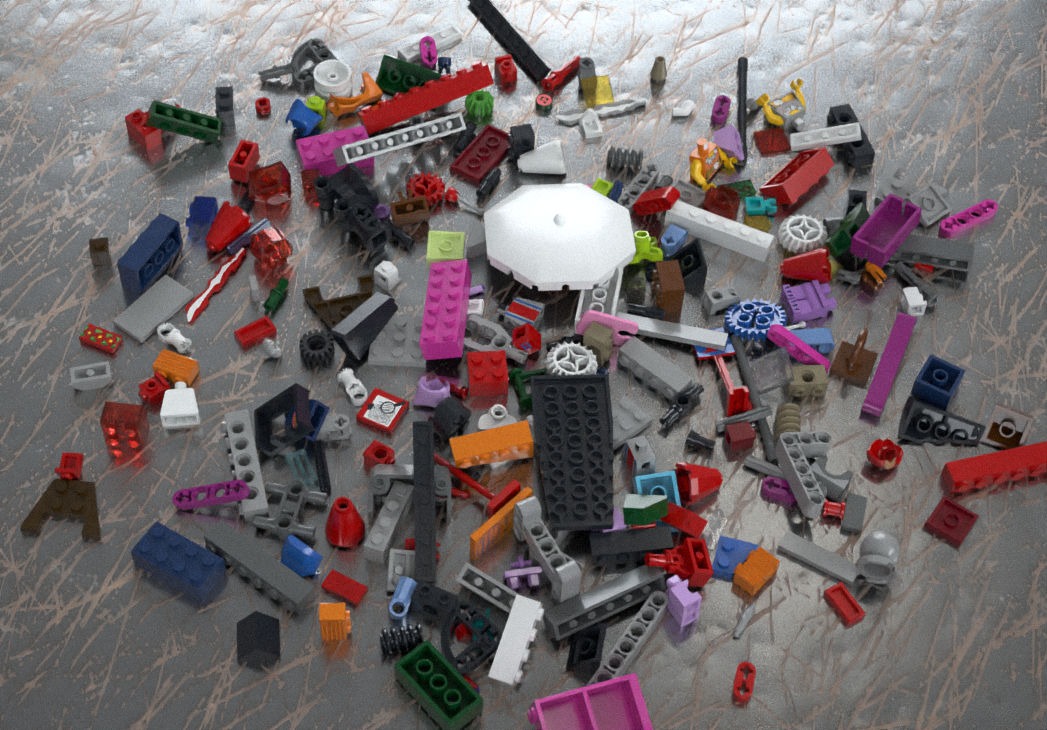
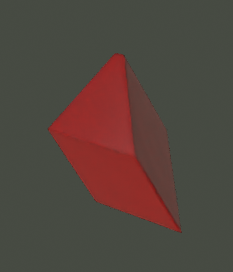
[454,624,473,641]

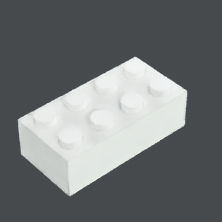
[574,268,624,334]

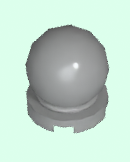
[855,531,901,584]

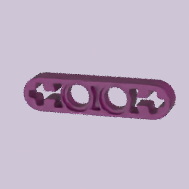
[172,480,250,510]

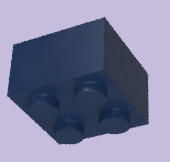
[910,354,966,410]

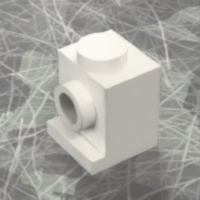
[374,260,401,292]
[899,287,927,316]

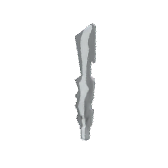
[555,98,646,126]

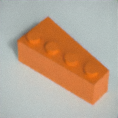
[449,420,534,468]

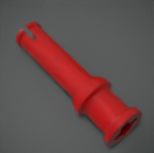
[541,55,581,92]

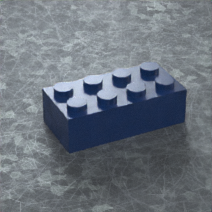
[117,213,183,295]
[131,521,226,602]

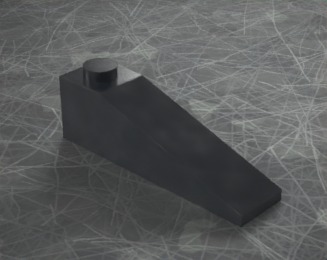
[899,396,986,444]

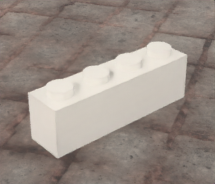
[488,595,545,687]

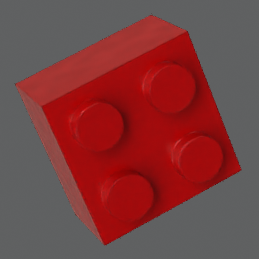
[467,350,509,397]

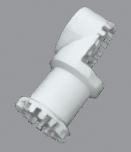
[157,323,192,354]
[337,368,368,406]

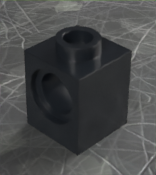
[845,189,867,217]

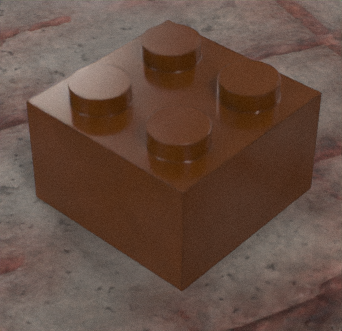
[650,260,685,314]

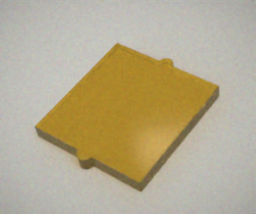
[580,74,615,109]

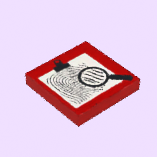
[356,388,409,434]

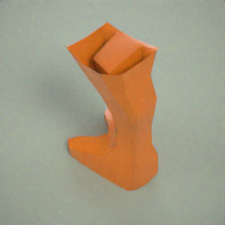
[326,71,383,117]

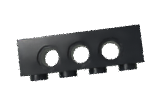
[827,104,875,168]

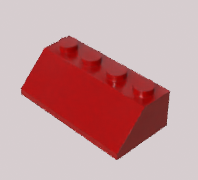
[759,147,835,205]

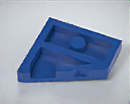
[712,535,758,578]

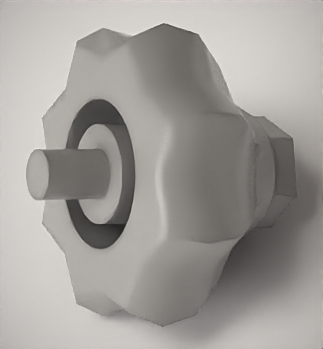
[261,338,282,359]

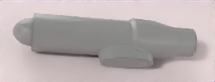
[733,603,757,637]

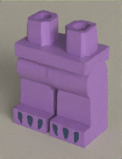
[780,280,837,324]

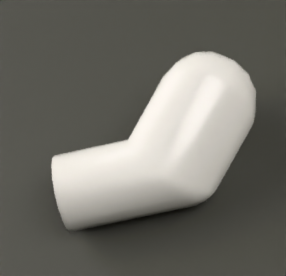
[672,100,695,116]

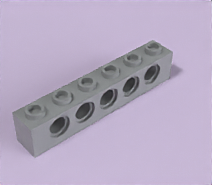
[222,409,269,523]

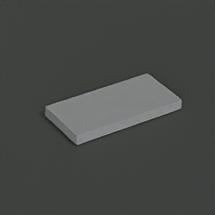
[113,275,194,343]

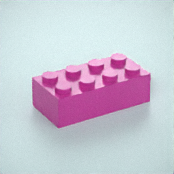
[296,125,374,180]

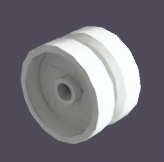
[313,60,352,103]

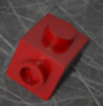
[54,452,84,480]

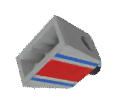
[497,297,545,332]
[622,435,655,478]

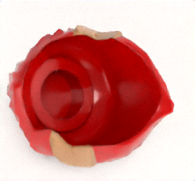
[866,438,904,470]

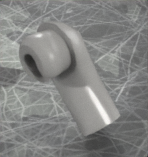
[746,95,762,111]

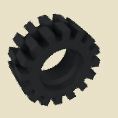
[299,329,334,366]

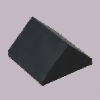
[670,238,708,286]
[237,611,281,663]
[566,623,607,676]

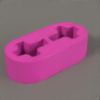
[419,36,437,69]

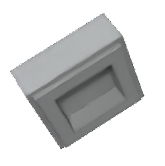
[248,275,260,302]

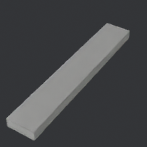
[616,312,728,351]

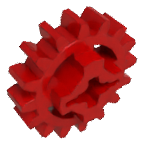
[406,172,445,206]

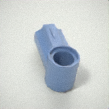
[388,576,418,621]

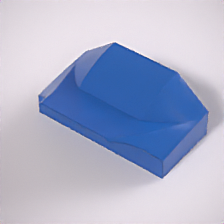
[281,535,323,577]

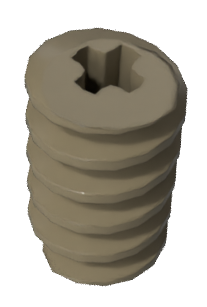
[776,403,801,442]

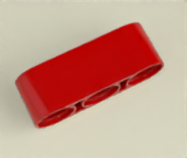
[633,186,680,216]

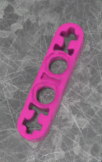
[939,199,998,237]
[767,324,831,374]

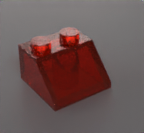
[249,161,291,205]

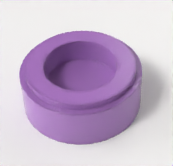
[373,205,390,222]

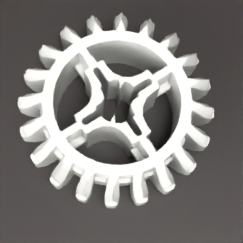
[778,213,828,255]
[545,341,598,375]

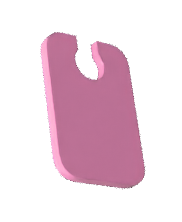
[576,310,638,346]

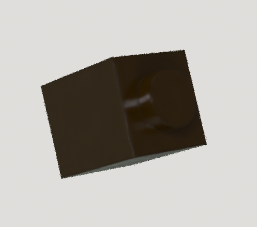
[89,237,112,267]

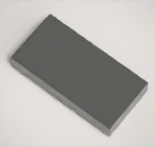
[841,493,868,534]

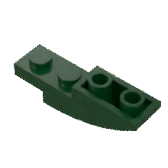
[824,202,870,257]

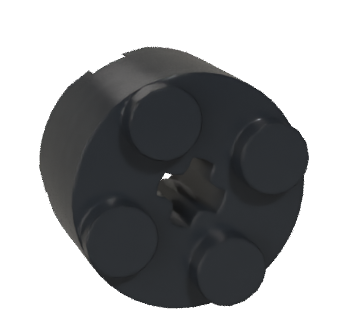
[427,396,472,443]

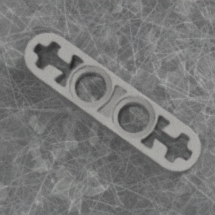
[617,163,659,213]

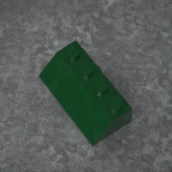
[375,54,445,109]

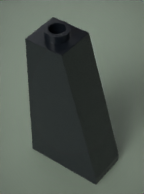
[329,292,398,360]

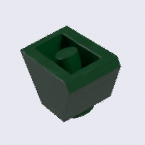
[623,494,669,526]

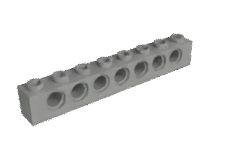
[332,112,466,167]

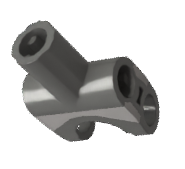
[810,455,853,502]

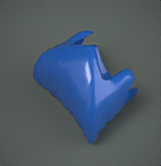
[285,99,323,136]

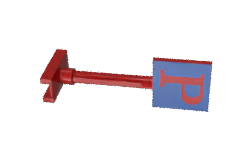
[693,326,749,418]

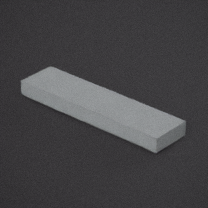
[777,530,857,586]

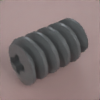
[606,144,644,170]

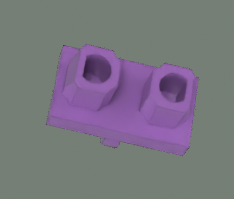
[503,555,542,590]

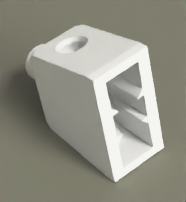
[160,382,201,427]

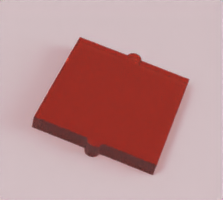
[753,128,791,155]

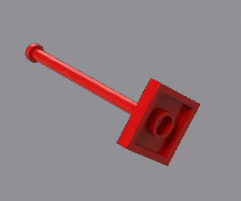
[434,452,521,520]

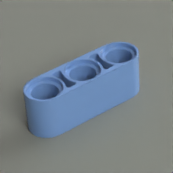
[780,328,835,356]

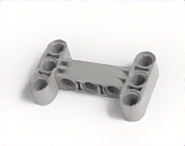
[513,495,581,605]

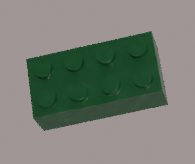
[394,639,484,730]

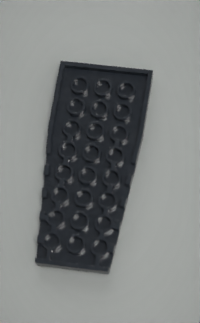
[530,374,614,531]

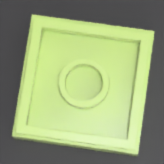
[426,231,465,263]

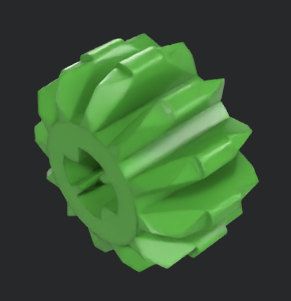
[465,89,494,117]

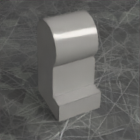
[701,286,740,316]

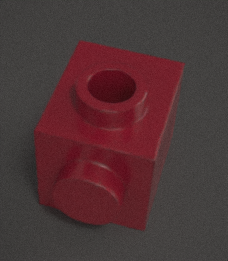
[724,421,756,452]

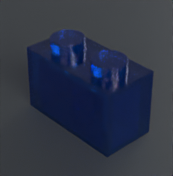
[186,196,218,236]

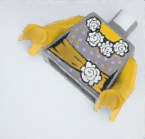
[756,78,806,130]

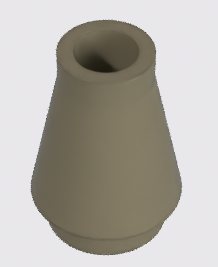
[650,56,667,81]

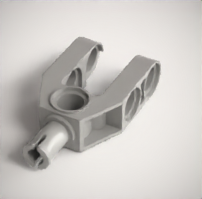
[462,314,528,364]

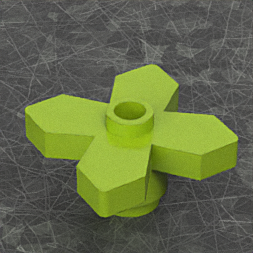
[628,231,663,264]

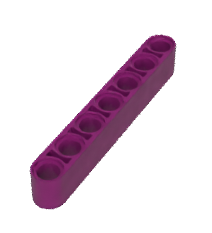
[861,312,917,417]

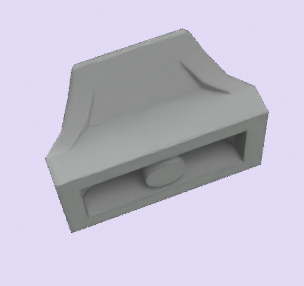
[70,361,112,391]

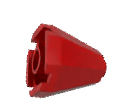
[672,462,723,505]

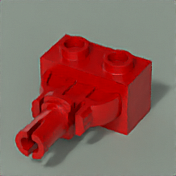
[125,103,181,151]
[645,537,714,587]

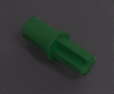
[263,277,289,312]

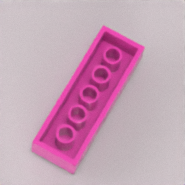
[419,259,472,360]

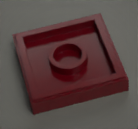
[924,496,979,547]

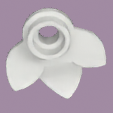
[478,404,517,430]

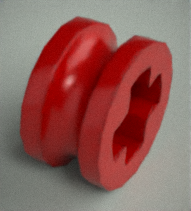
[255,97,271,114]

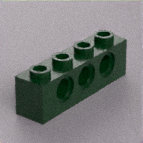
[146,100,222,143]

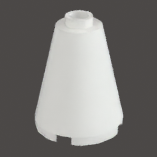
[517,139,567,175]

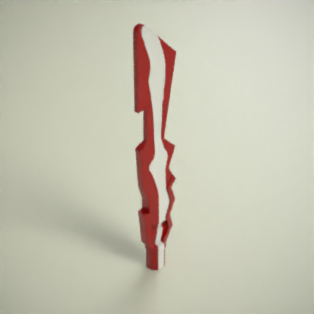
[185,248,247,323]

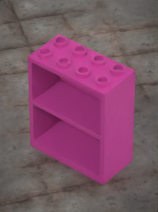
[527,673,653,730]

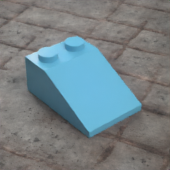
[632,470,681,533]

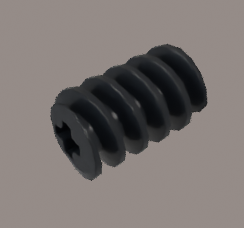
[379,623,424,655]

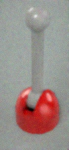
[444,187,484,215]

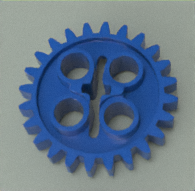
[725,298,786,342]

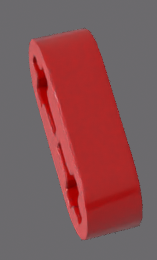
[732,662,756,703]

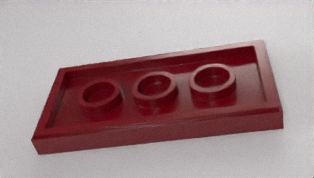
[449,124,510,185]

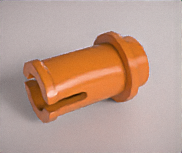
[865,262,887,283]

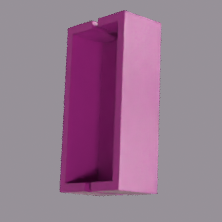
[850,193,922,268]

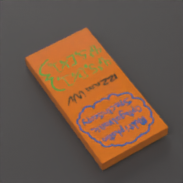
[470,486,533,562]

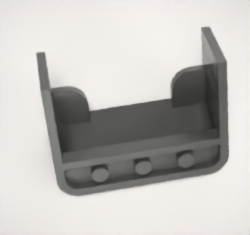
[368,464,451,525]

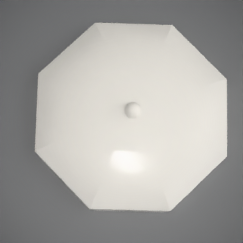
[483,183,636,291]

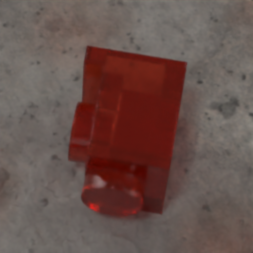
[301,168,320,198]

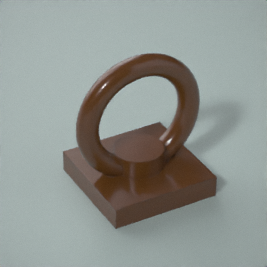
[829,328,878,386]

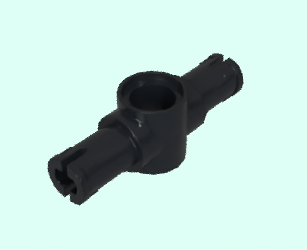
[659,382,704,428]

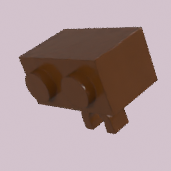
[390,189,430,227]

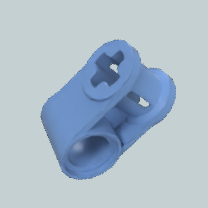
[660,223,688,258]

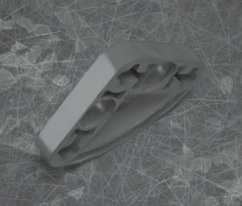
[291,38,338,88]

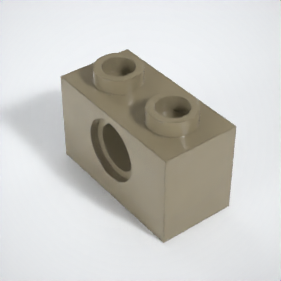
[583,321,614,366]
[784,365,828,397]

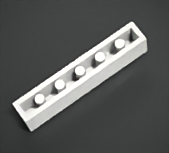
[664,200,774,262]

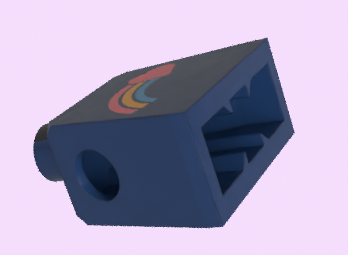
[284,399,330,442]

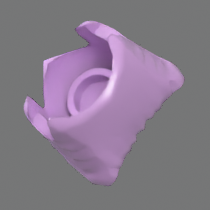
[413,376,450,408]

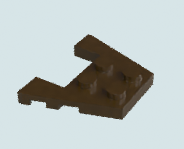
[302,274,374,330]
[20,478,101,540]

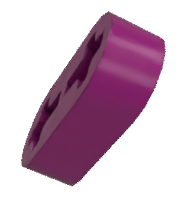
[711,95,731,124]
[761,476,796,503]

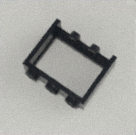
[254,383,315,457]

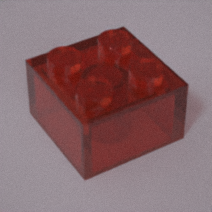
[100,401,150,448]

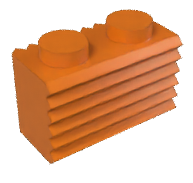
[152,349,200,388]
[733,547,780,596]
[319,603,351,641]

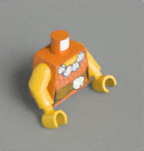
[689,138,738,195]

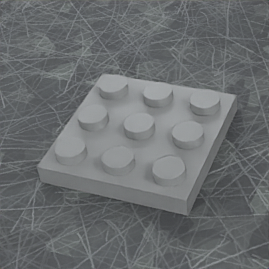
[368,316,426,368]

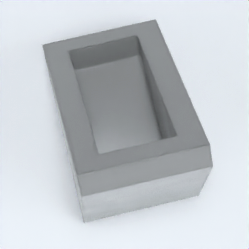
[466,220,486,259]

